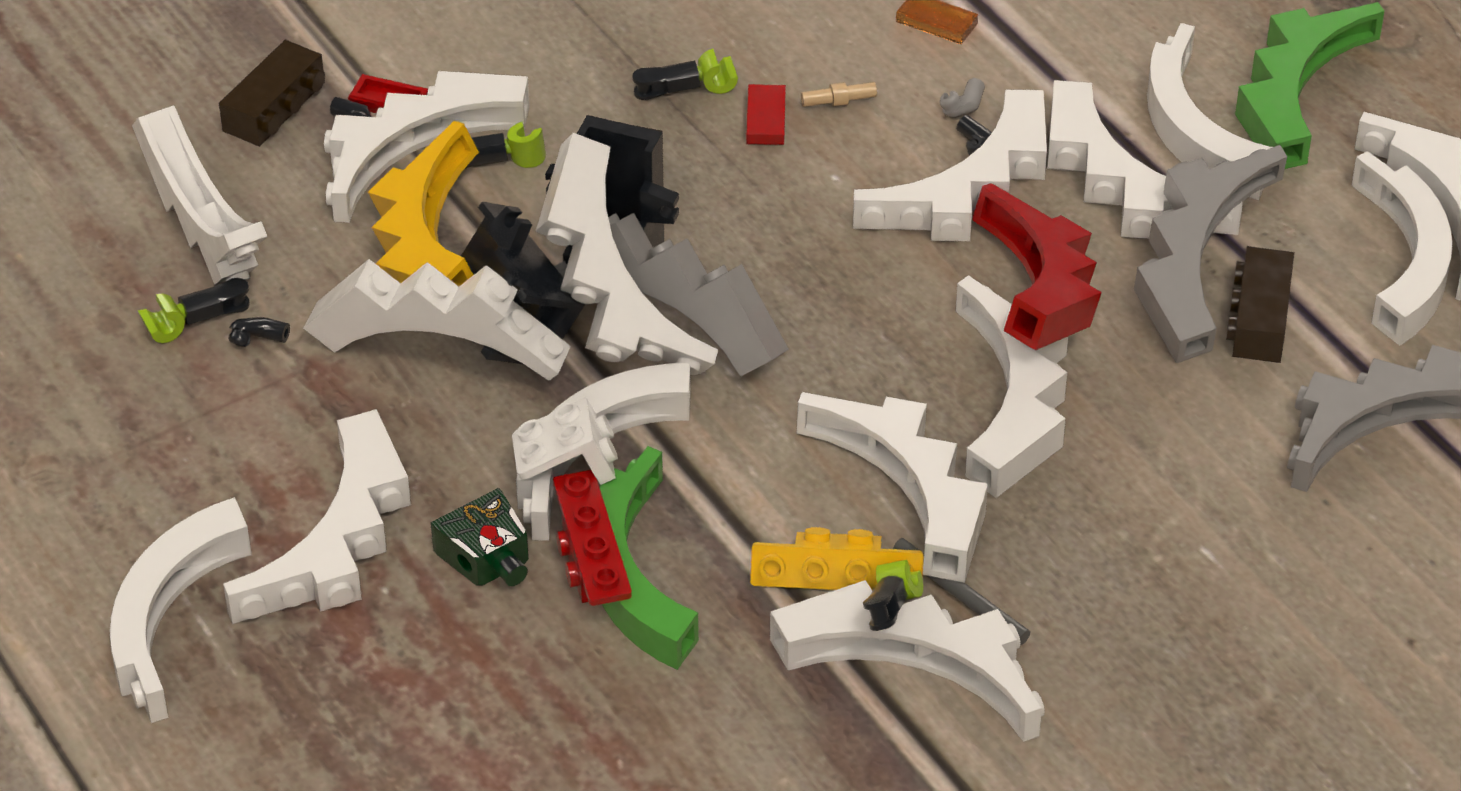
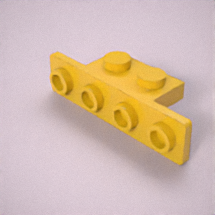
[750,527,924,591]

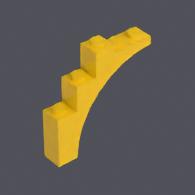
[368,121,479,286]

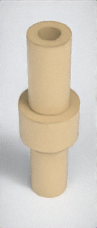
[801,82,877,107]

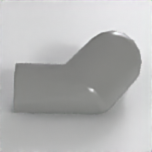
[940,78,985,118]

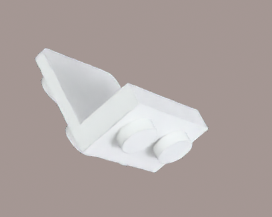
[512,397,618,485]

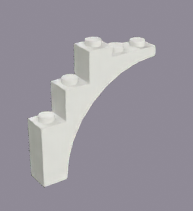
[324,71,529,222]
[1047,80,1242,239]
[853,90,1047,241]
[132,106,267,285]
[536,133,718,375]
[303,259,571,381]
[956,275,1068,498]
[797,392,988,583]
[223,409,411,624]
[770,580,1045,742]

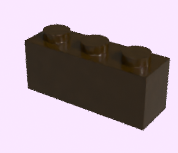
[219,39,325,147]
[1226,246,1294,363]

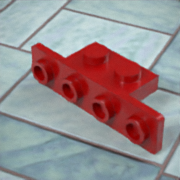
[553,470,632,606]

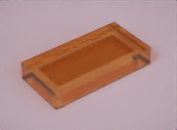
[896,0,978,45]

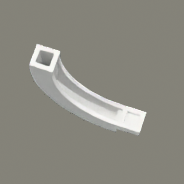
[1147,23,1273,200]
[1352,151,1452,346]
[516,363,691,541]
[110,497,251,723]

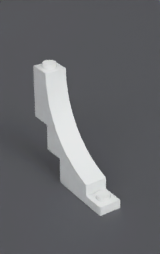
[1355,112,1461,300]

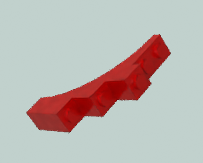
[972,183,1102,351]

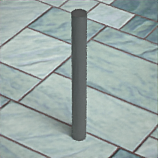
[893,538,1031,645]

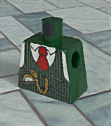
[431,488,529,586]

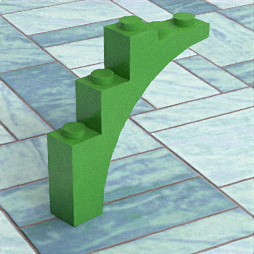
[1235,2,1384,169]

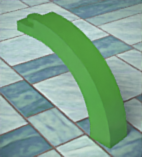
[600,446,699,670]

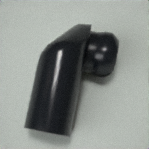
[330,97,372,117]
[956,115,992,155]
[228,317,290,347]

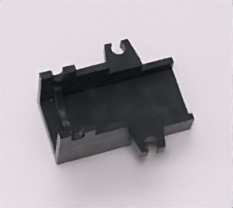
[545,115,679,264]
[461,202,585,365]

